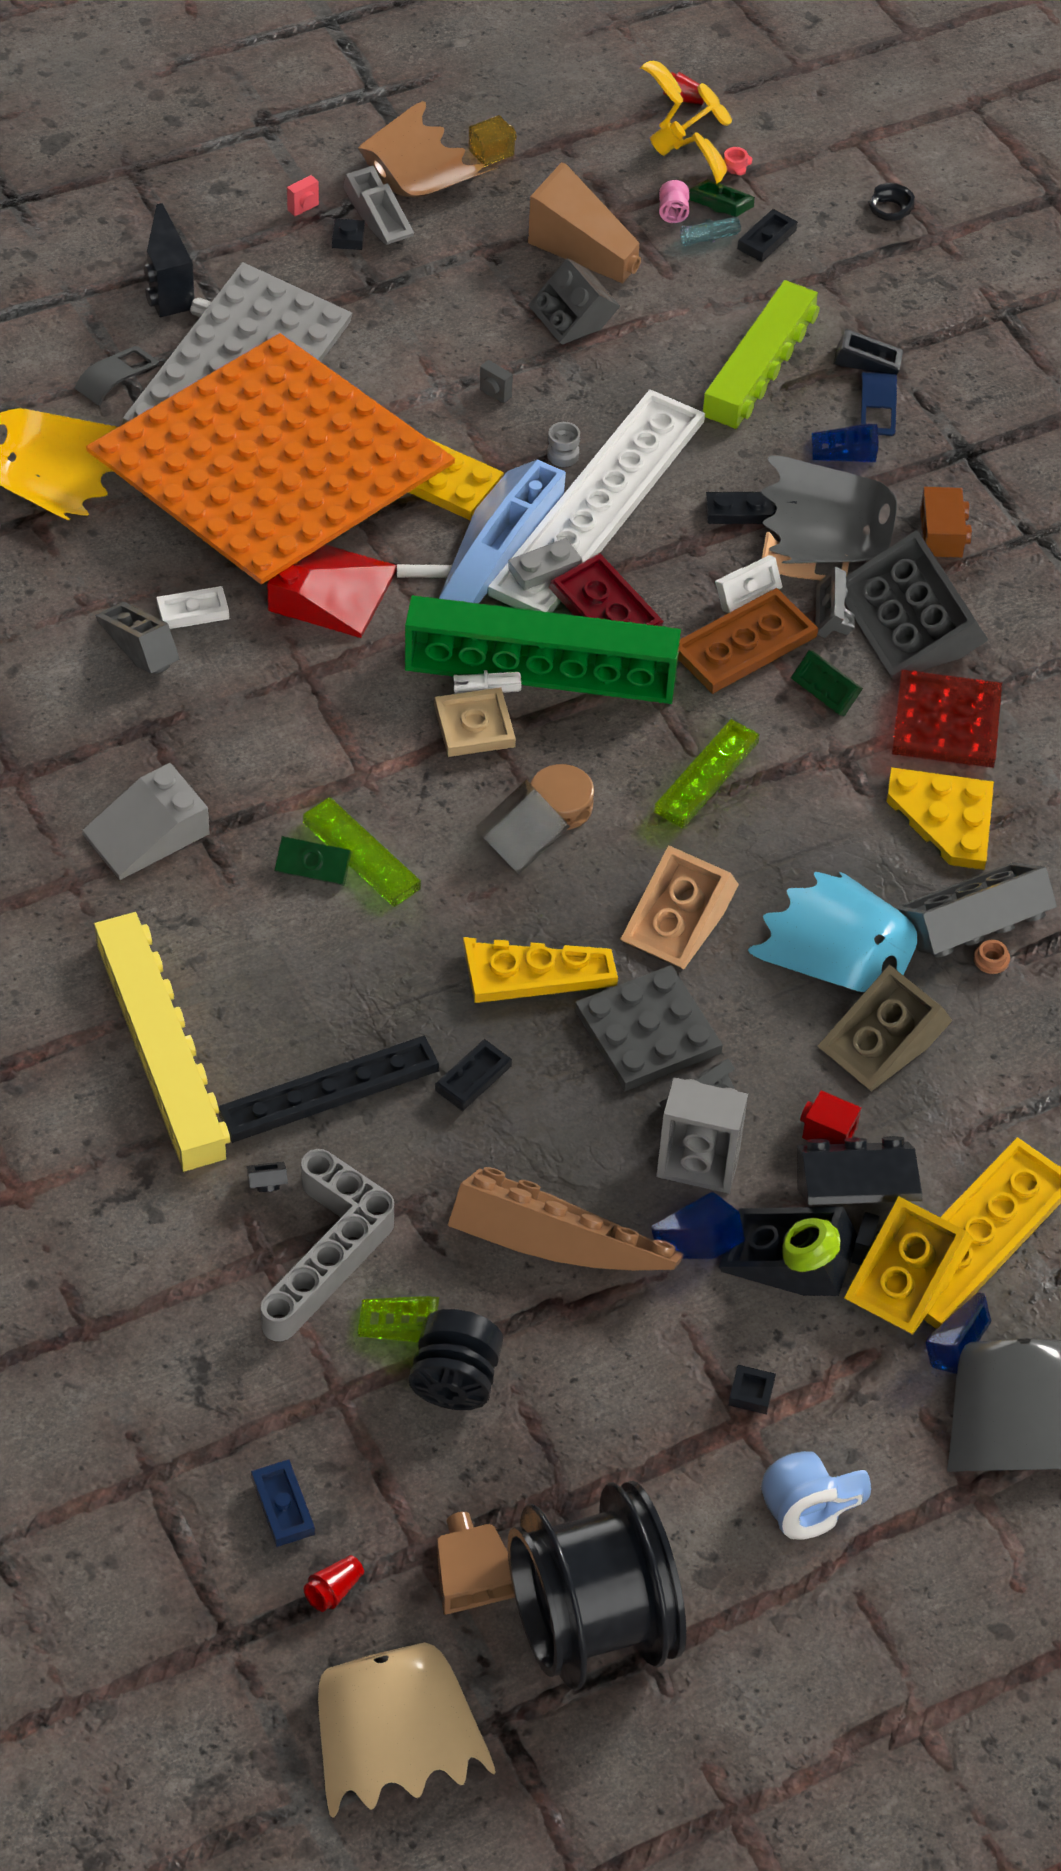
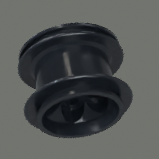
[508,1481,687,1690]

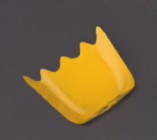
[0,408,118,520]

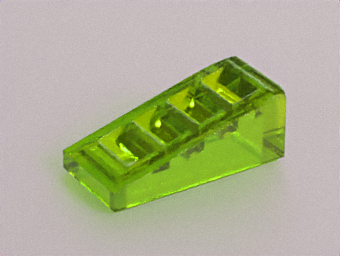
[358,1296,439,1342]

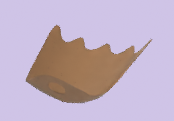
[358,101,498,198]

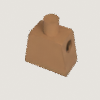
[437,1512,515,1615]

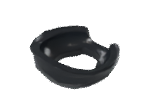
[868,183,915,221]

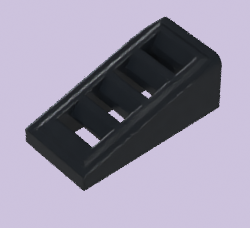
[833,329,903,375]

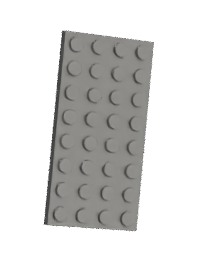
[122,262,352,425]

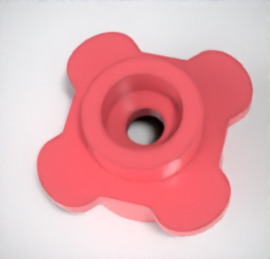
[724,147,752,175]

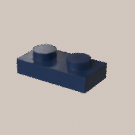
[251,1459,315,1547]

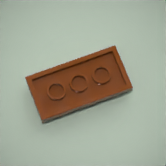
[678,587,818,694]

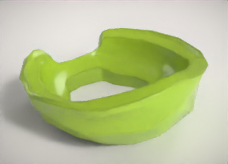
[783,1218,841,1272]

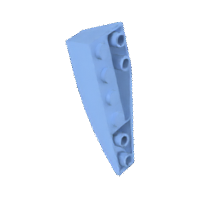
[439,460,566,604]

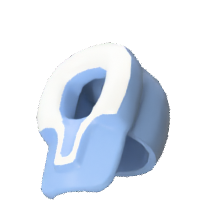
[761,1451,871,1540]

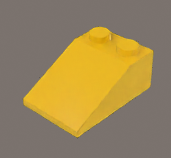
[844,1196,973,1335]

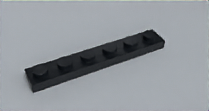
[218,1035,439,1143]

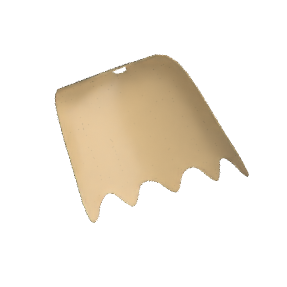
[318,1642,496,1818]

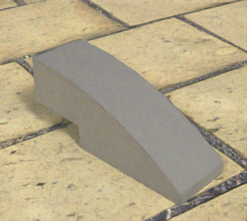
[343,165,414,245]

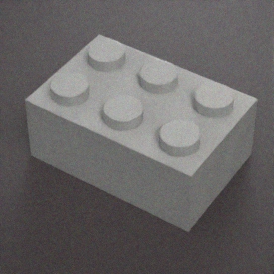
[656,1077,748,1194]

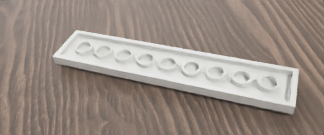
[488,389,705,613]

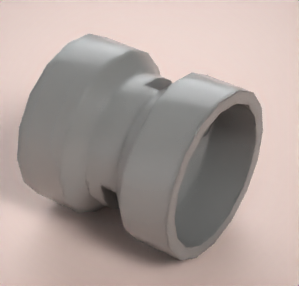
[547,422,580,467]

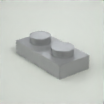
[508,538,582,590]

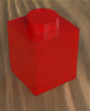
[800,1090,862,1144]

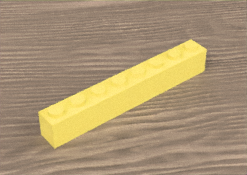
[94,912,231,1172]

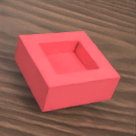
[287,175,319,216]

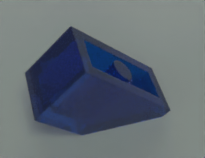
[651,1191,745,1259]

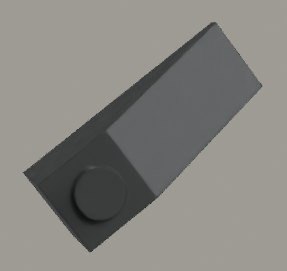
[95,602,180,674]

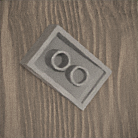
[82,763,210,880]

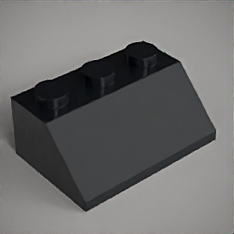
[797,1136,922,1205]

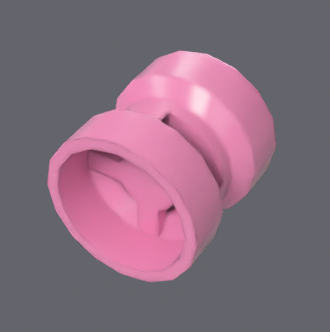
[659,180,689,223]

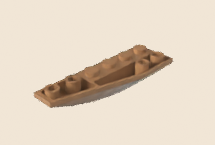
[448,1167,684,1271]

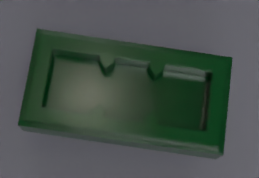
[689,179,755,217]
[790,650,863,717]
[274,836,352,886]

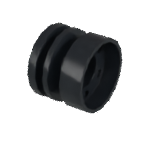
[409,1309,503,1410]

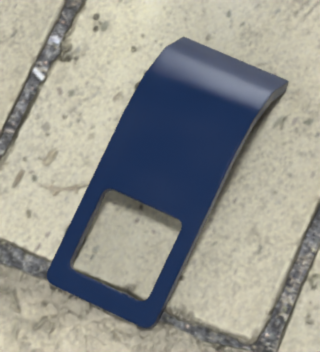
[861,372,897,436]

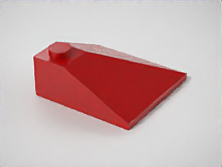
[267,544,397,638]

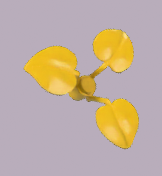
[640,61,732,184]

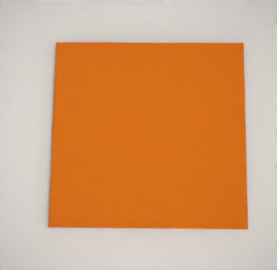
[86,333,455,585]

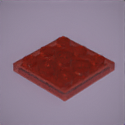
[892,669,1002,768]

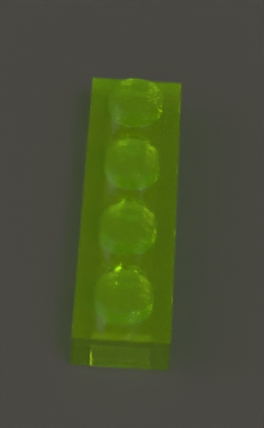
[654,719,760,828]
[303,797,421,907]

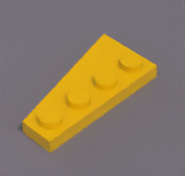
[463,937,618,1003]

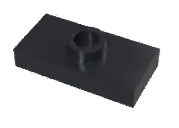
[435,1039,512,1111]

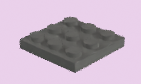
[575,965,723,1091]

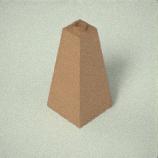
[528,162,641,283]

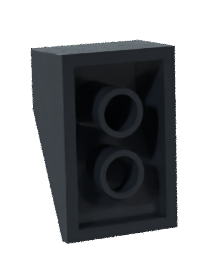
[144,203,195,318]
[719,1207,858,1296]

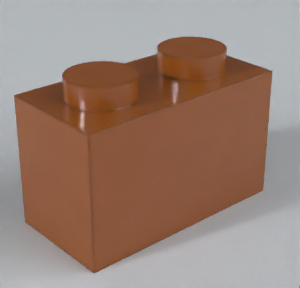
[920,487,972,558]

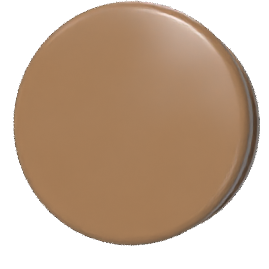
[529,764,594,830]

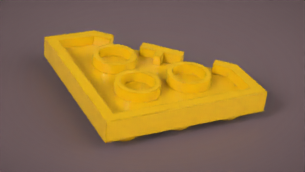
[887,767,994,870]

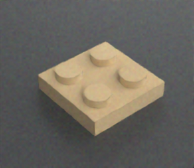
[434,687,516,757]

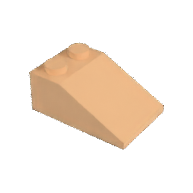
[620,845,739,969]

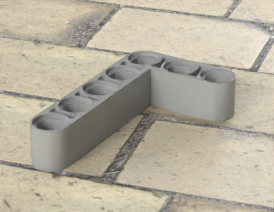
[261,1149,394,1342]

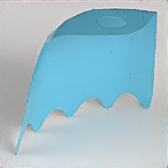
[748,872,917,992]

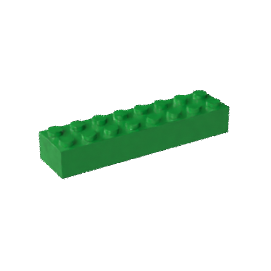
[405,595,681,704]

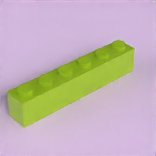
[703,280,820,429]

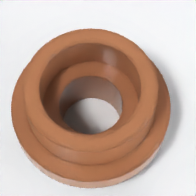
[974,940,1010,974]

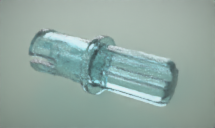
[680,217,741,246]

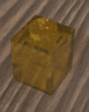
[469,115,517,166]

